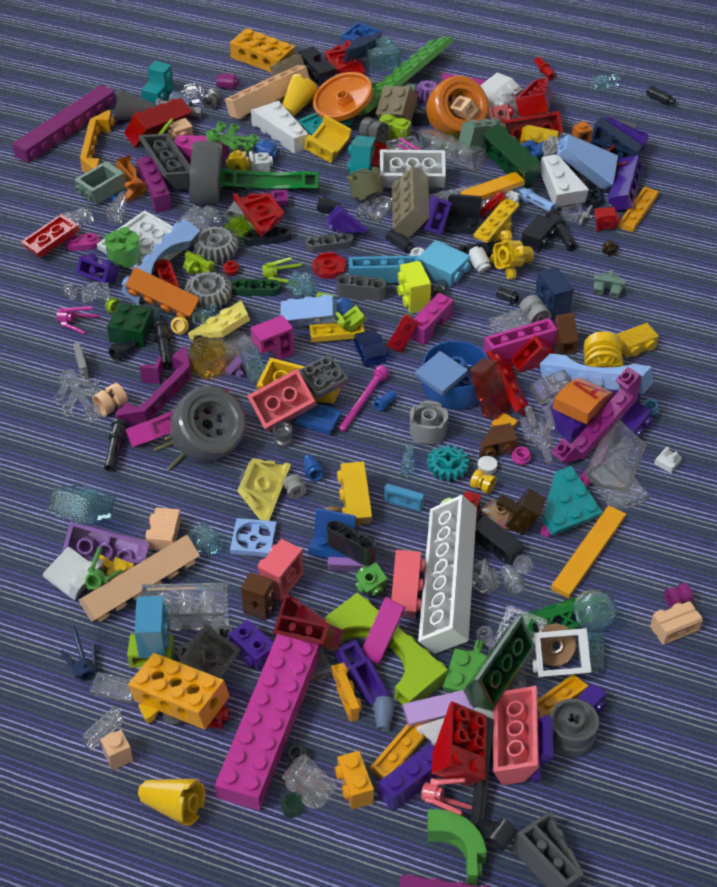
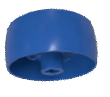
[421,341,491,410]

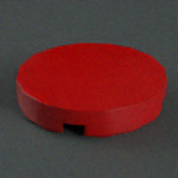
[312,252,346,279]

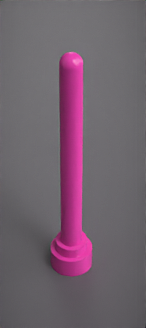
[339,365,390,432]

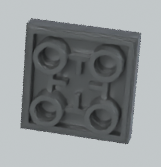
[299,354,349,399]

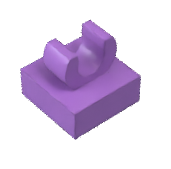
[224,352,249,377]

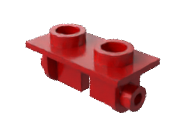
[387,314,419,353]

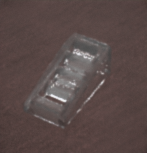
[106,191,127,225]

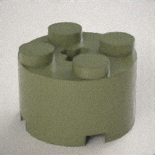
[347,167,383,200]

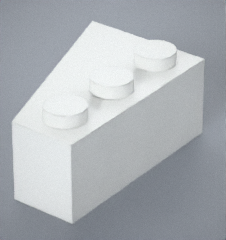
[540,155,589,207]

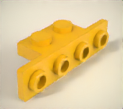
[473,198,519,243]

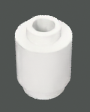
[468,246,491,273]

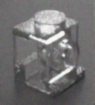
[472,559,500,595]

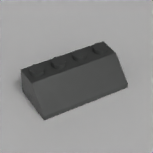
[139,134,190,190]

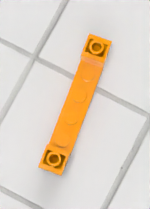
[80,110,115,173]

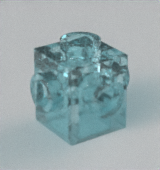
[286,271,317,298]

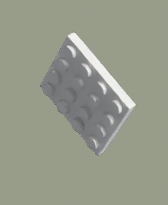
[97,210,182,274]

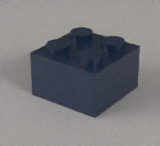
[534,267,574,321]

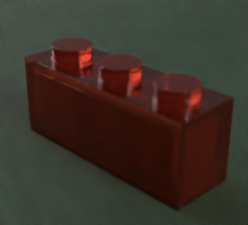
[469,358,511,420]

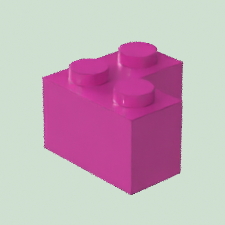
[250,315,294,360]

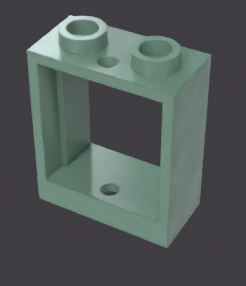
[74,161,127,205]

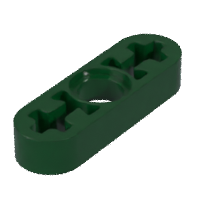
[231,279,281,296]

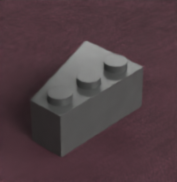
[512,811,584,887]

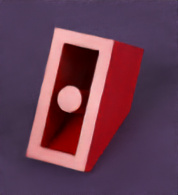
[510,335,555,373]

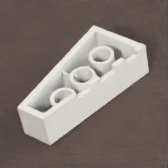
[251,101,308,154]

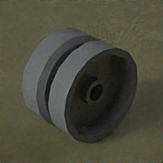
[550,698,599,758]

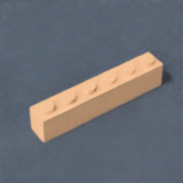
[225,65,309,119]
[78,535,200,622]

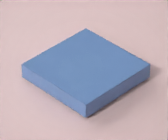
[415,351,468,396]

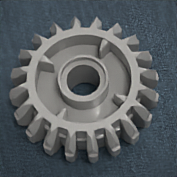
[193,226,239,264]
[185,271,232,311]

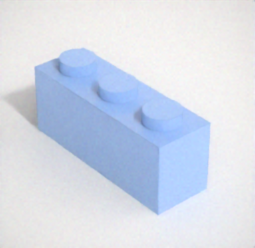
[281,295,337,327]

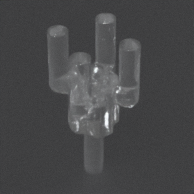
[520,405,556,465]

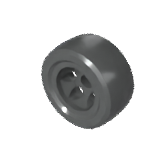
[189,141,222,204]
[169,386,246,462]

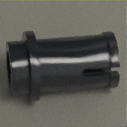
[496,286,519,304]

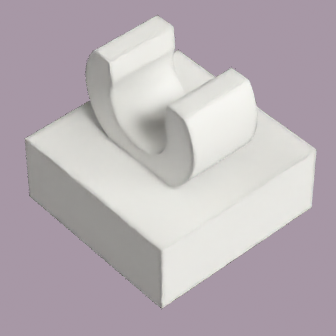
[654,447,682,473]

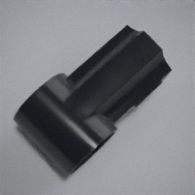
[475,818,518,851]

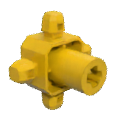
[490,230,534,279]

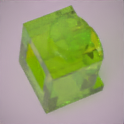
[223,214,252,238]

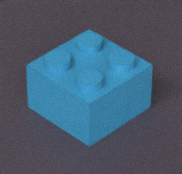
[134,596,171,658]

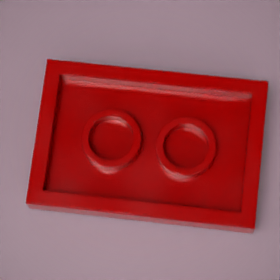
[21,214,80,258]

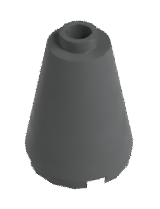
[114,89,155,120]

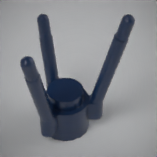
[60,625,99,681]

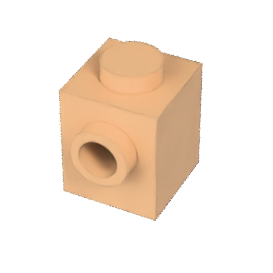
[168,118,193,141]
[100,730,133,771]

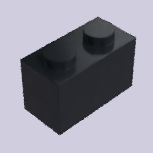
[521,214,557,253]

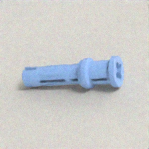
[513,186,557,211]

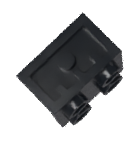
[445,194,482,235]

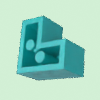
[141,60,174,104]
[347,135,376,176]

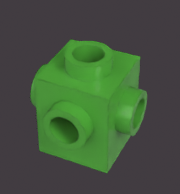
[355,562,389,597]

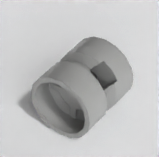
[520,295,551,324]

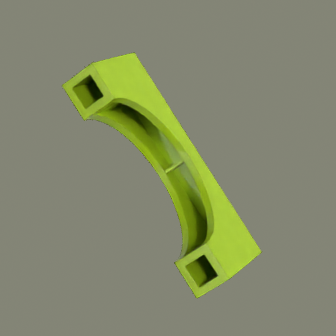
[325,593,448,706]

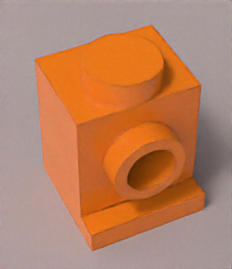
[572,121,593,143]

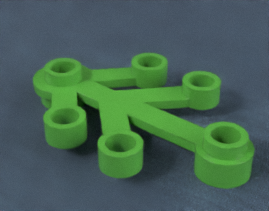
[206,122,260,152]

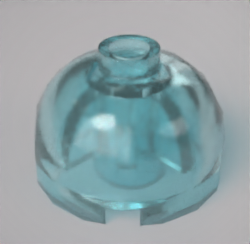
[573,589,618,632]

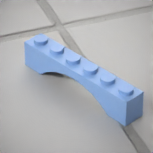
[121,219,200,304]
[540,353,653,394]

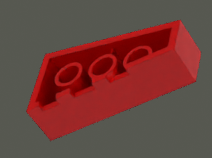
[515,77,552,117]
[124,98,192,148]

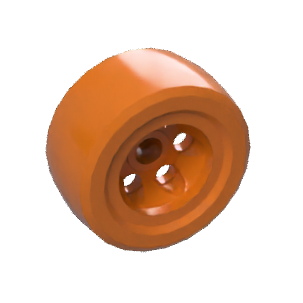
[426,76,489,138]

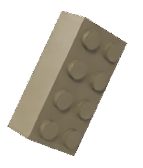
[392,166,430,238]

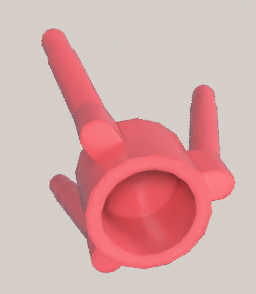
[421,778,472,815]

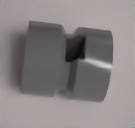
[359,117,389,143]

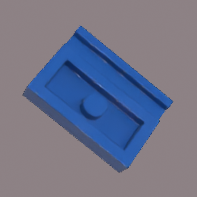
[296,404,341,435]

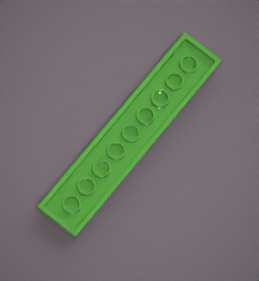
[354,36,454,117]

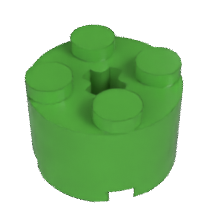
[105,227,142,267]

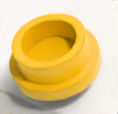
[171,317,189,335]

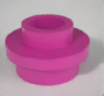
[512,447,531,465]

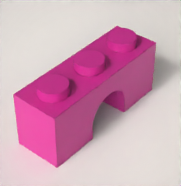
[410,293,454,345]

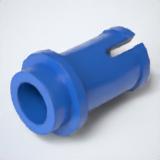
[373,390,397,411]

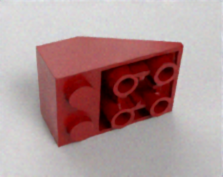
[432,701,487,787]

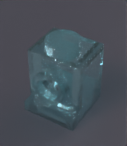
[188,522,221,557]

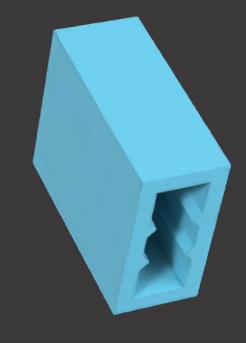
[418,240,471,287]

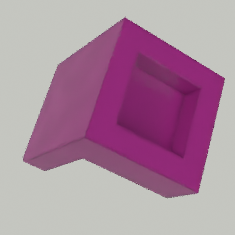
[140,356,164,384]

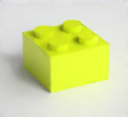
[397,261,431,313]

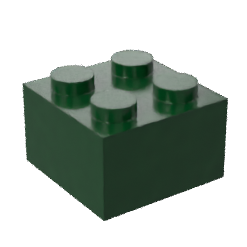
[107,303,154,348]

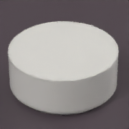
[478,456,497,475]

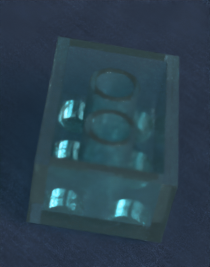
[48,484,116,525]

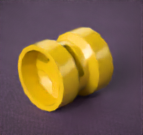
[470,469,497,494]

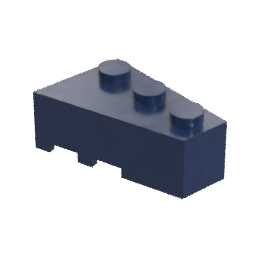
[590,117,642,162]

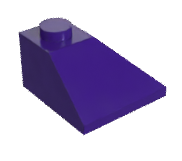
[325,205,369,233]

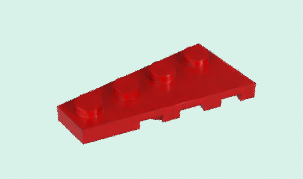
[486,350,530,416]

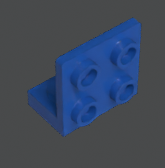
[308,508,356,558]

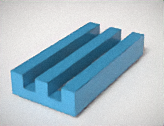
[384,484,424,512]

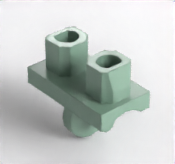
[593,269,626,298]

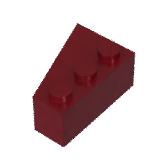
[273,593,343,651]

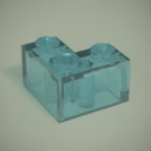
[367,36,401,73]

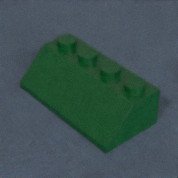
[483,123,540,189]
[463,615,535,711]

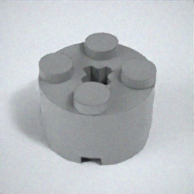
[409,401,448,445]

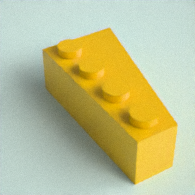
[256,358,341,403]

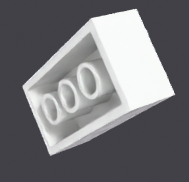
[380,150,445,188]

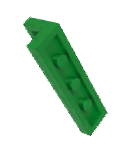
[519,592,609,638]

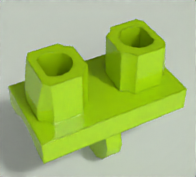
[183,251,215,275]

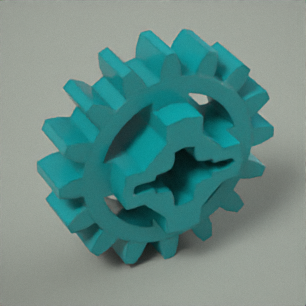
[427,444,469,482]

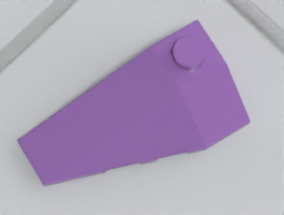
[61,518,150,563]

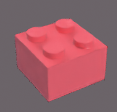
[258,539,303,602]

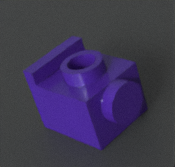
[577,683,607,714]

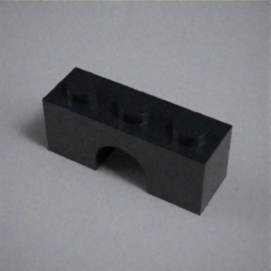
[298,46,336,86]

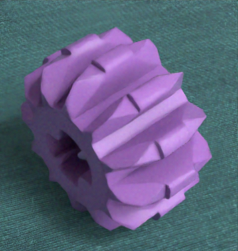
[416,80,438,104]

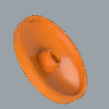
[313,72,373,121]

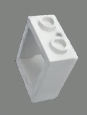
[532,628,591,677]

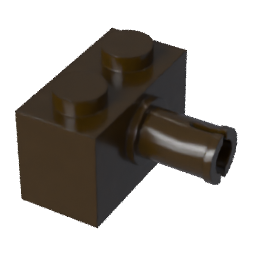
[495,488,546,535]

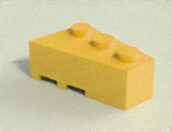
[337,461,372,525]

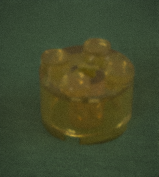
[189,336,227,380]

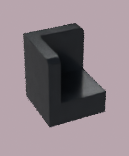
[412,103,428,126]

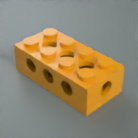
[229,28,296,73]
[128,653,230,730]

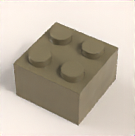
[376,86,418,122]

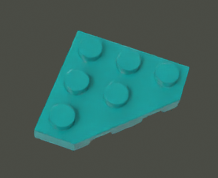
[542,466,603,536]

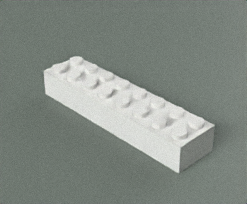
[418,495,477,654]

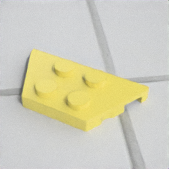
[188,301,250,340]
[237,458,291,521]

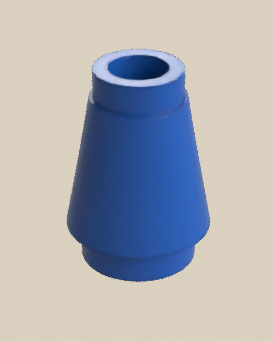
[303,454,324,481]

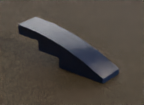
[343,31,382,62]

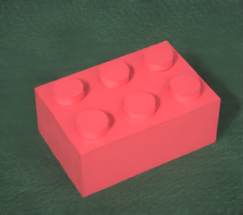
[248,369,317,432]

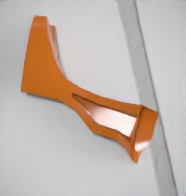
[116,154,147,202]

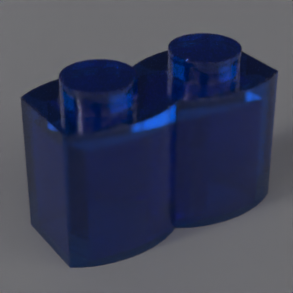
[354,330,388,368]

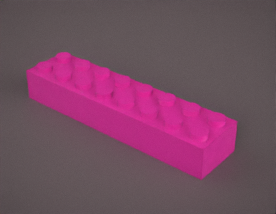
[215,634,319,811]

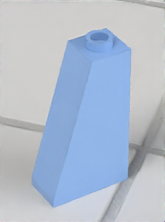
[557,134,618,190]

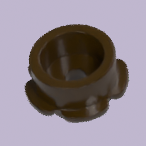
[602,240,619,256]

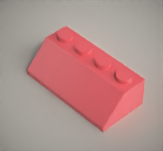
[493,686,539,785]

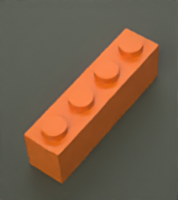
[125,267,199,320]

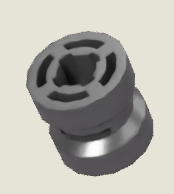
[202,88,222,110]
[273,422,293,449]

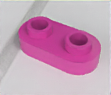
[65,233,100,251]

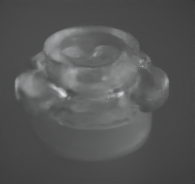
[62,284,79,300]
[513,555,533,574]

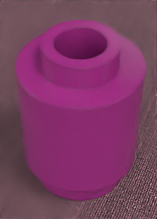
[216,73,239,89]

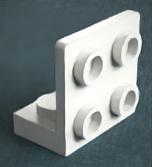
[43,547,104,601]

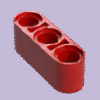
[155,259,179,288]

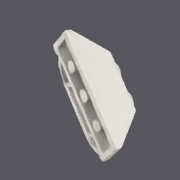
[481,73,523,120]

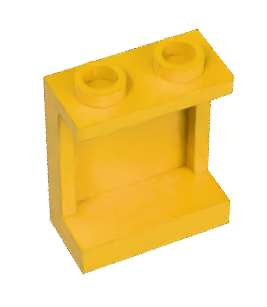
[304,115,352,163]

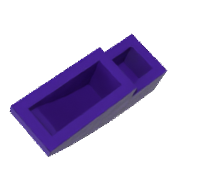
[334,640,389,705]

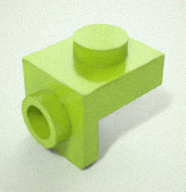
[335,306,367,333]

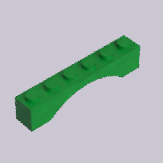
[220,169,319,190]

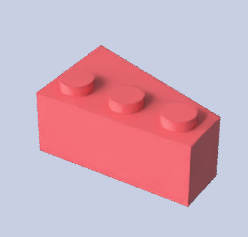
[391,550,425,618]

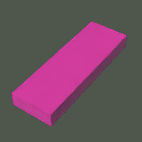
[362,597,405,665]

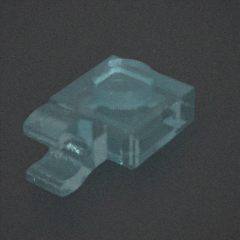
[592,73,619,90]

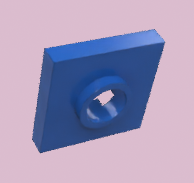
[341,22,382,43]

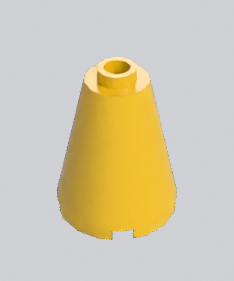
[282,74,318,117]
[138,779,205,827]

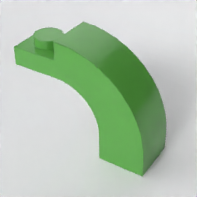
[427,809,486,886]

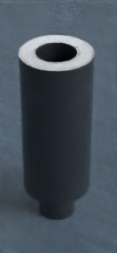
[646,85,676,105]
[385,229,415,253]

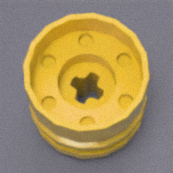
[583,331,624,368]

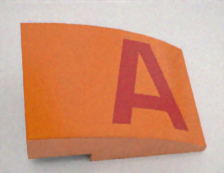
[553,377,613,424]

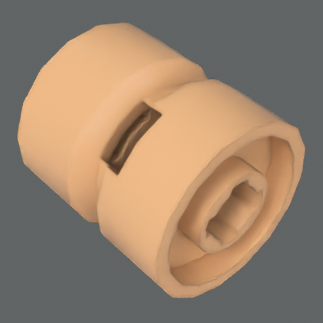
[92,383,128,416]

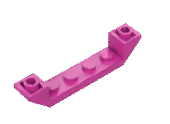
[125,388,231,447]

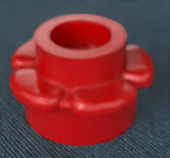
[223,260,239,276]

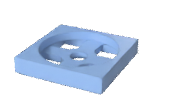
[230,518,276,557]

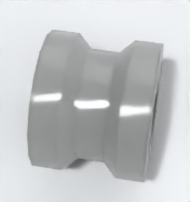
[283,474,307,499]

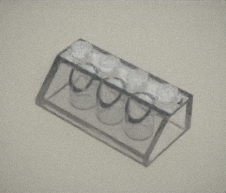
[418,129,486,173]
[585,420,647,491]
[142,583,230,631]

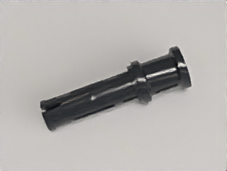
[545,209,577,252]
[153,321,173,370]
[104,419,128,472]

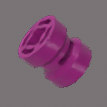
[664,583,693,608]

